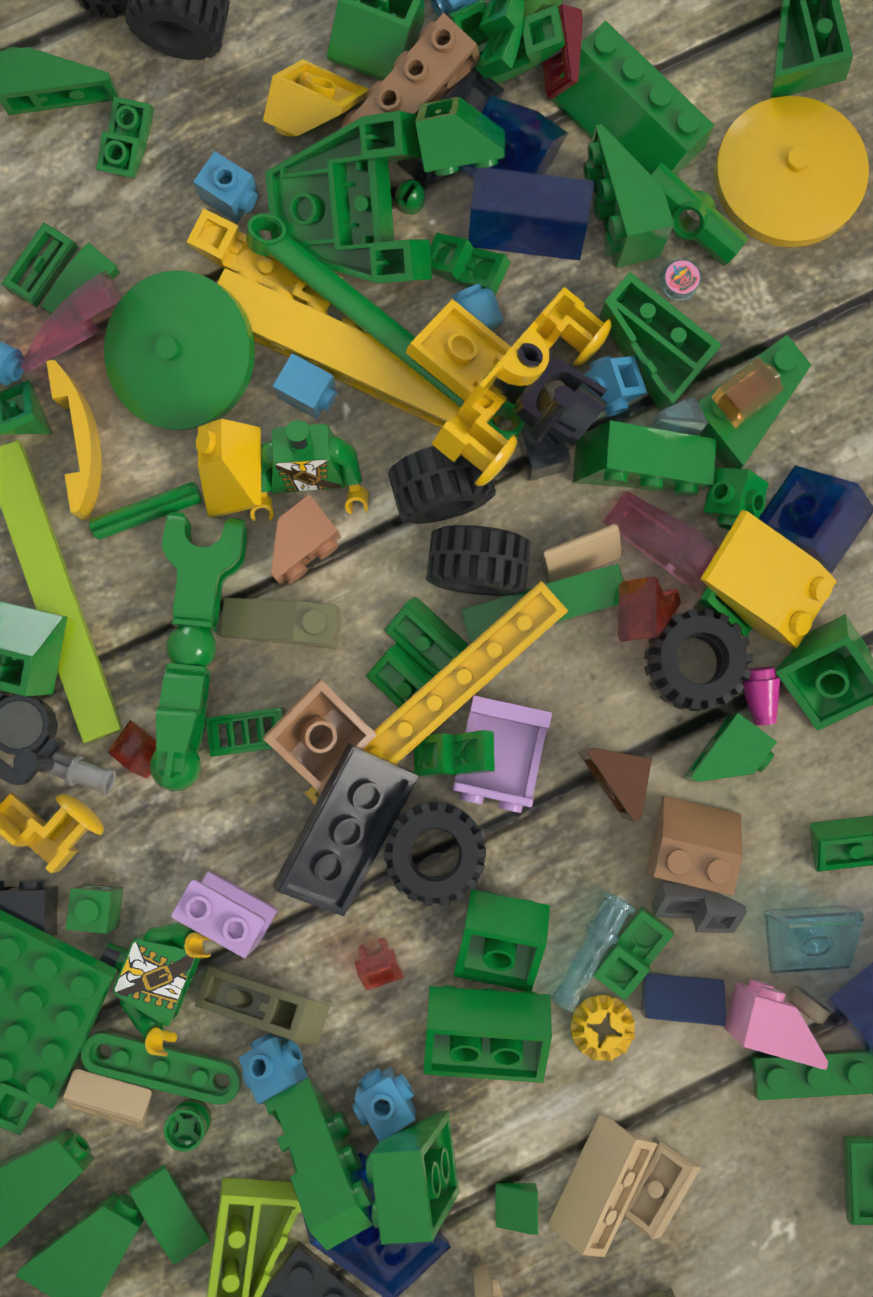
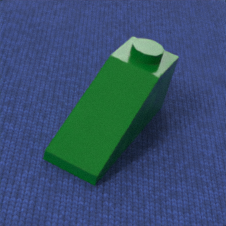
[0,47,119,115]

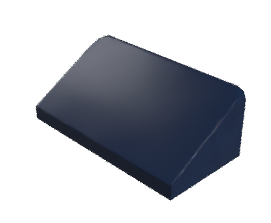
[640,973,726,1026]

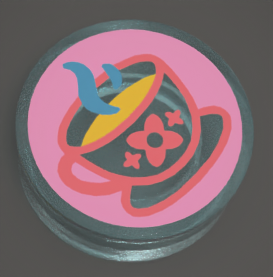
[661,259,702,301]

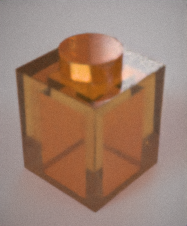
[711,357,784,428]

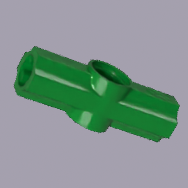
[652,162,749,266]

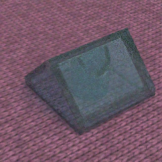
[764,905,864,973]

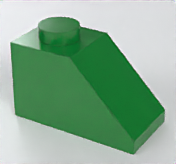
[683,713,777,782]

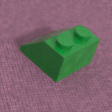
[453,889,550,991]

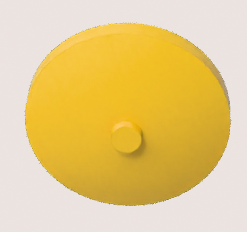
[714,96,869,247]

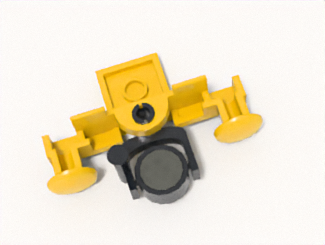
[0,690,104,873]

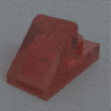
[618,576,681,642]

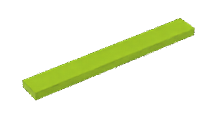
[0,440,124,743]

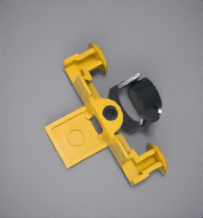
[405,287,612,486]

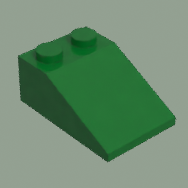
[366,1110,460,1244]

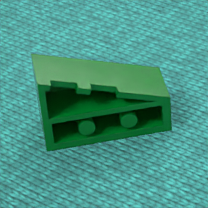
[771,0,853,98]
[599,271,722,417]
[685,335,812,469]
[573,420,716,497]
[264,1078,373,1250]

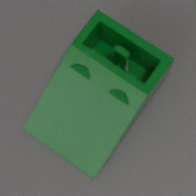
[583,124,674,268]

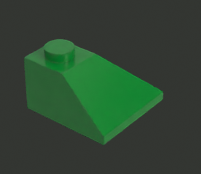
[775,613,873,731]

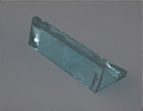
[650,397,708,436]

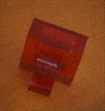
[354,937,404,991]

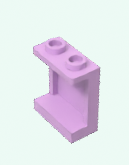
[453,696,552,813]
[171,870,279,958]

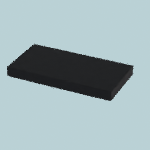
[272,742,419,916]

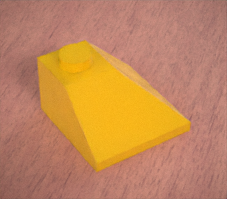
[263,59,370,137]
[196,419,261,518]

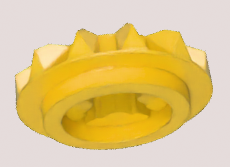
[571,995,635,1062]

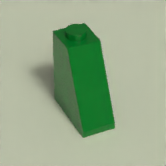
[16,1192,144,1297]

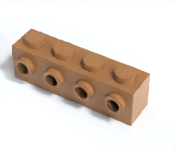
[341,13,480,163]

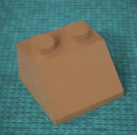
[262,679,377,794]
[646,796,742,896]

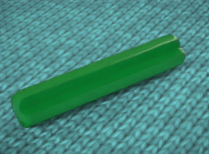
[89,482,202,540]

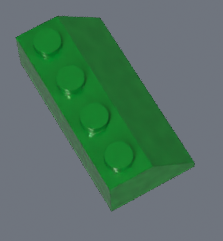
[551,20,715,175]

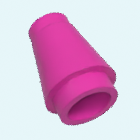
[742,666,780,725]

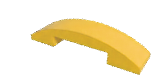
[187,208,343,312]
[46,360,102,520]

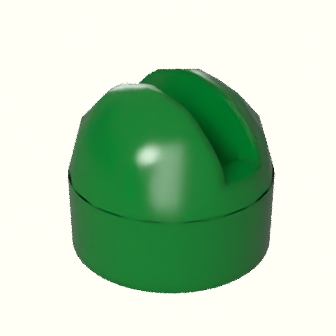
[395,179,425,215]

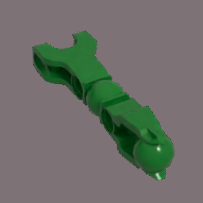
[150,511,248,792]

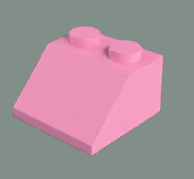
[724,979,828,1070]

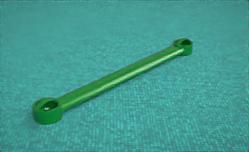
[246,213,525,441]

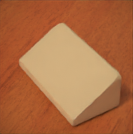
[540,524,622,582]
[63,1069,152,1129]
[624,1141,701,1239]

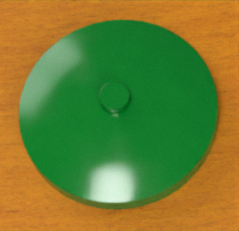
[104,270,255,431]

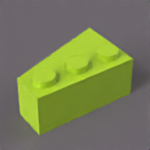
[205,1177,301,1297]

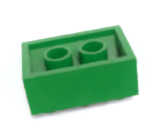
[423,985,552,1083]

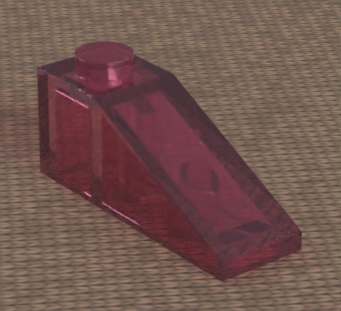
[603,491,719,592]

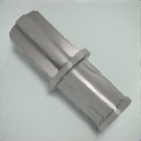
[46,752,116,795]

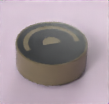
[788,986,831,1024]

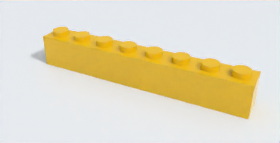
[218,268,507,428]

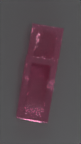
[21,270,122,373]

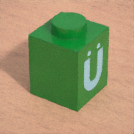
[66,884,124,934]

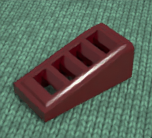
[542,4,583,99]

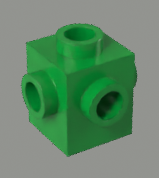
[703,468,769,530]

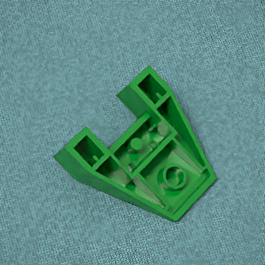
[265,111,432,283]

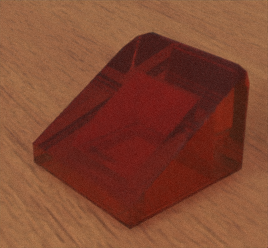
[108,720,156,778]

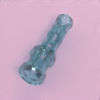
[551,890,636,1013]

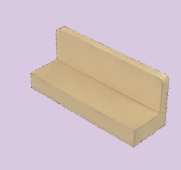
[548,1115,657,1257]

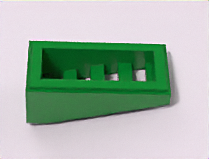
[206,707,285,757]

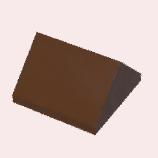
[578,748,652,822]

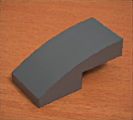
[652,882,747,933]

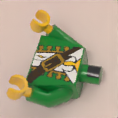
[250,420,369,521]
[100,923,211,1056]

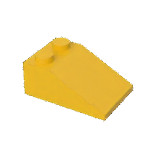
[701,510,837,648]

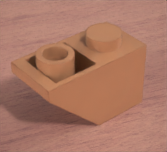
[271,494,341,585]

